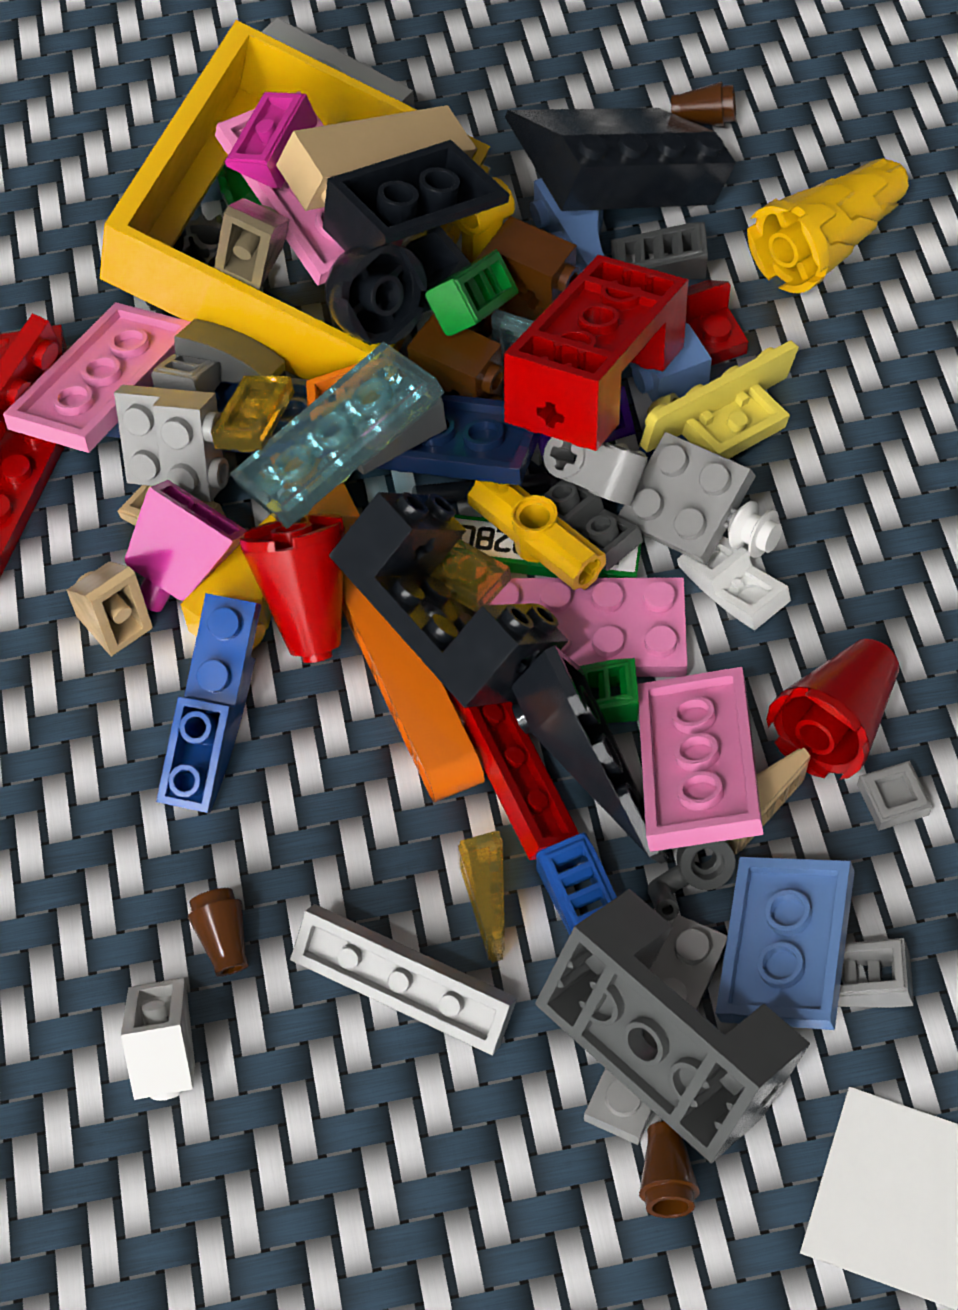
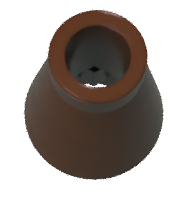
[671,81,736,127]
[188,888,249,976]
[639,1121,700,1218]

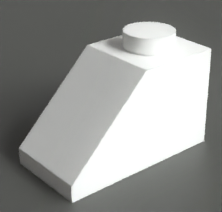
[121,977,195,1100]

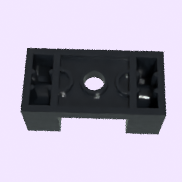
[329,492,569,708]

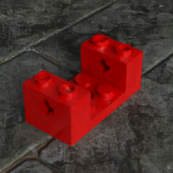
[504,254,689,451]

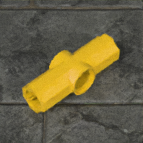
[467,480,606,590]

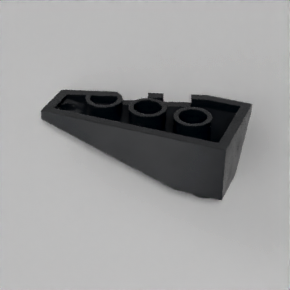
[511,645,671,864]

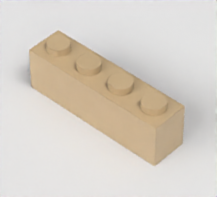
[276,105,477,211]

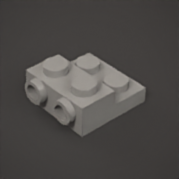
[114,384,229,502]

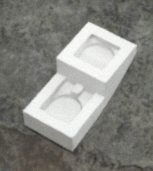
[677,536,791,631]

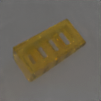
[458,831,505,963]

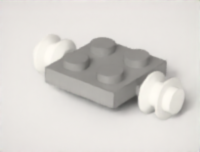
[615,432,782,565]

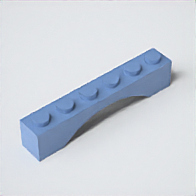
[530,178,712,402]

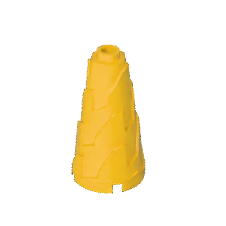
[747,158,909,293]

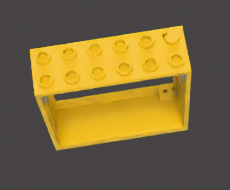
[100,20,491,380]

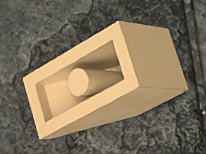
[66,561,153,657]

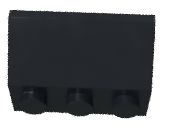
[323,140,510,251]

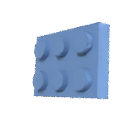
[715,857,855,1030]

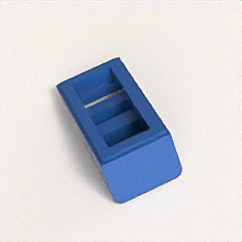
[536,832,617,935]

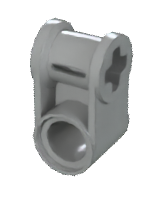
[543,437,648,506]

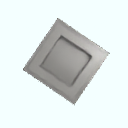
[857,761,932,831]

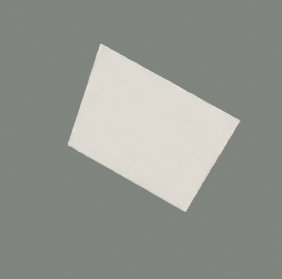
[800,1087,958,1310]

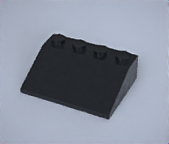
[505,108,736,211]

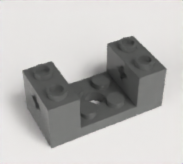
[535,889,810,1164]

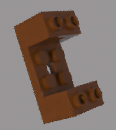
[407,216,580,401]

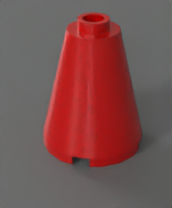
[240,514,345,663]
[766,639,899,780]

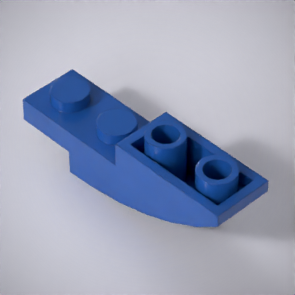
[156,593,261,813]

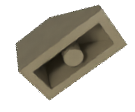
[214,198,290,291]

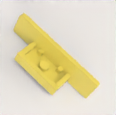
[640,340,799,459]

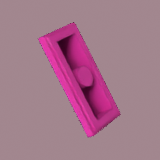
[225,92,317,189]

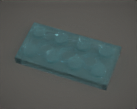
[230,342,444,529]

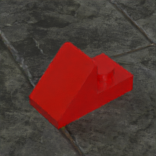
[686,280,749,366]

